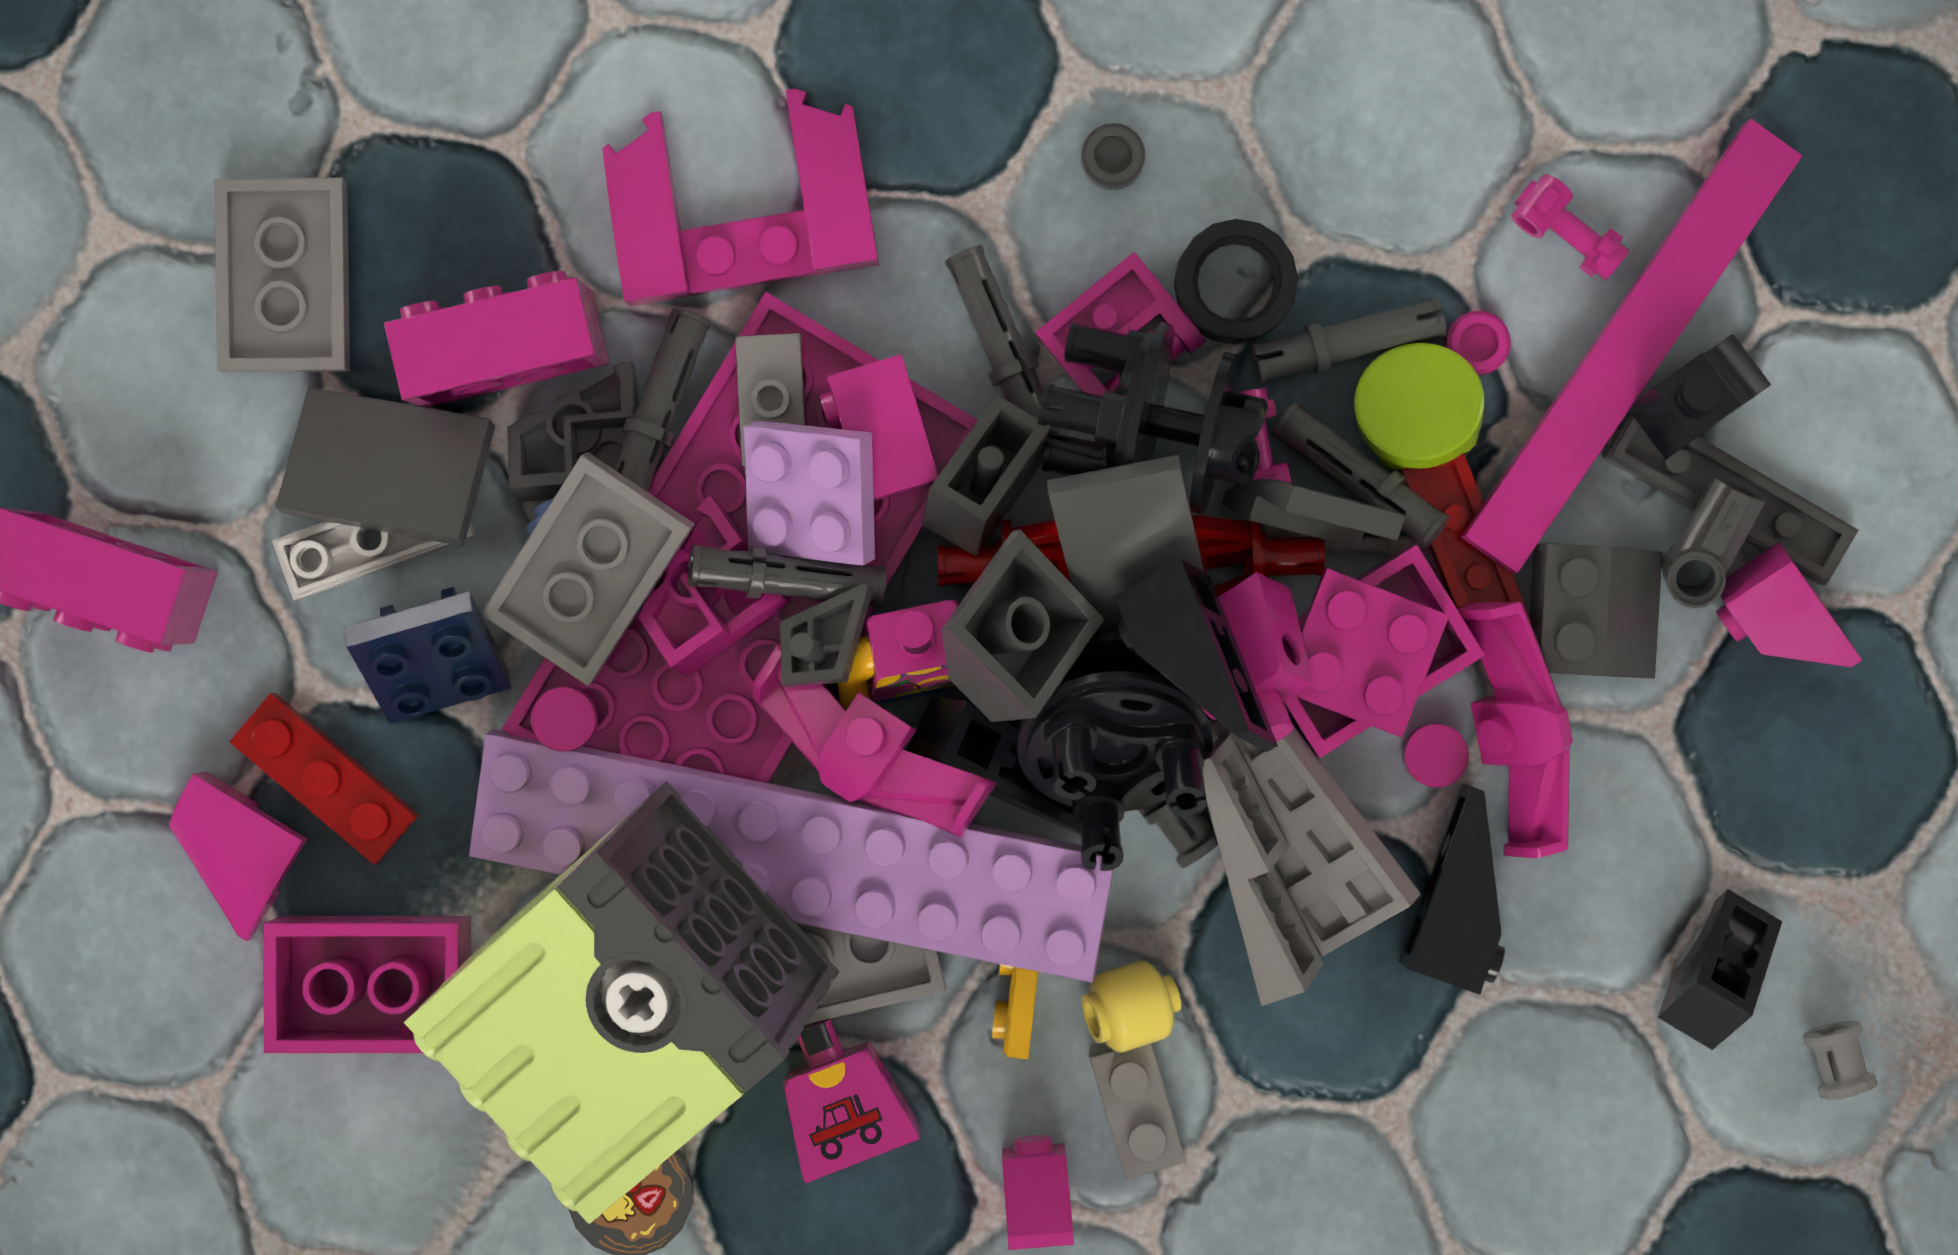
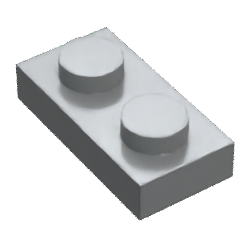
[1089,1044,1186,1180]

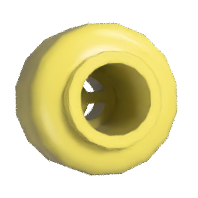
[1082,960,1181,1053]

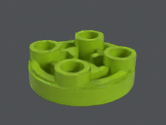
[1354,343,1484,470]

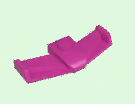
[1457,602,1573,858]
[752,642,997,837]

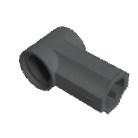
[1662,475,1765,608]

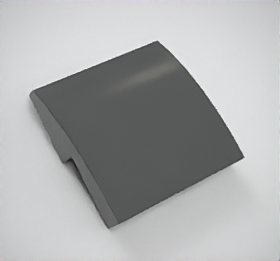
[1222,479,1406,549]

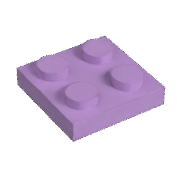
[744,420,875,566]

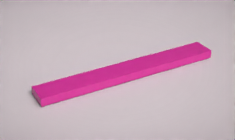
[1460,119,1803,574]

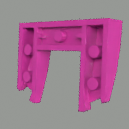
[602,89,879,306]

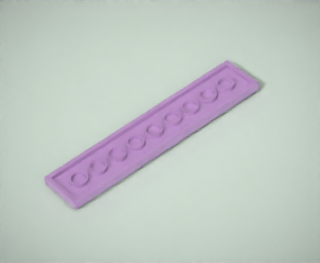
[469,729,1114,982]

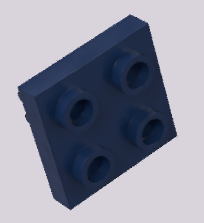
[344,587,511,724]

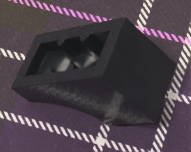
[1629,334,1771,460]
[1658,889,1782,1050]

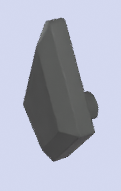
[780,583,873,688]

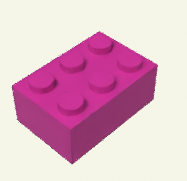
[384,271,610,408]
[0,508,218,653]
[1283,545,1485,758]
[263,916,471,1053]

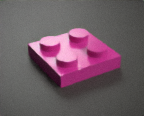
[1294,568,1450,738]

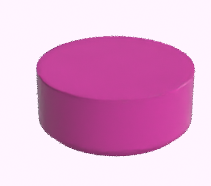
[1444,311,1511,376]
[531,687,598,752]
[1402,723,1469,788]

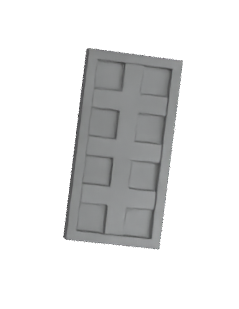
[1206,720,1421,957]

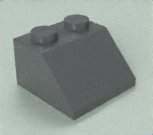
[941,529,1104,722]
[1529,543,1663,679]

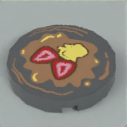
[568,1149,694,1255]

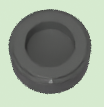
[1081,123,1145,190]

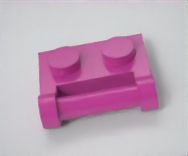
[1035,252,1206,396]

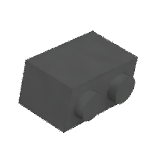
[922,394,1052,557]

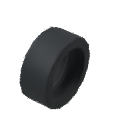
[1174,219,1298,345]

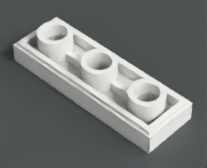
[272,521,476,600]

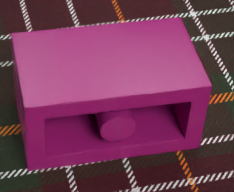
[820,354,939,502]

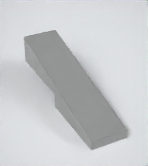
[1203,734,1324,1006]

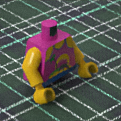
[837,600,1007,722]

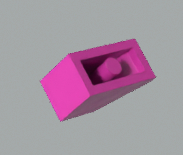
[1716,542,1862,667]
[1002,1135,1074,1250]

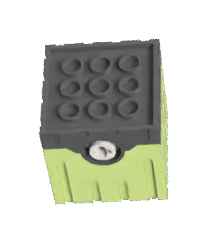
[404,781,840,1224]

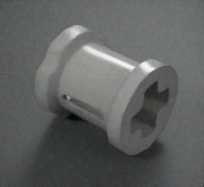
[1803,1021,1878,1100]

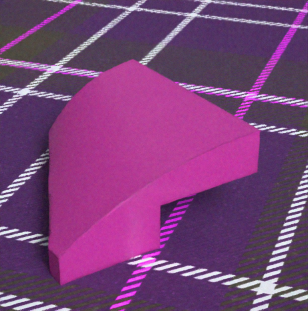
[638,495,790,677]
[169,771,308,941]

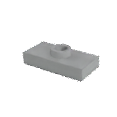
[735,333,806,467]

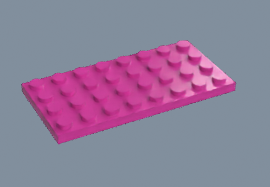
[502,292,978,783]

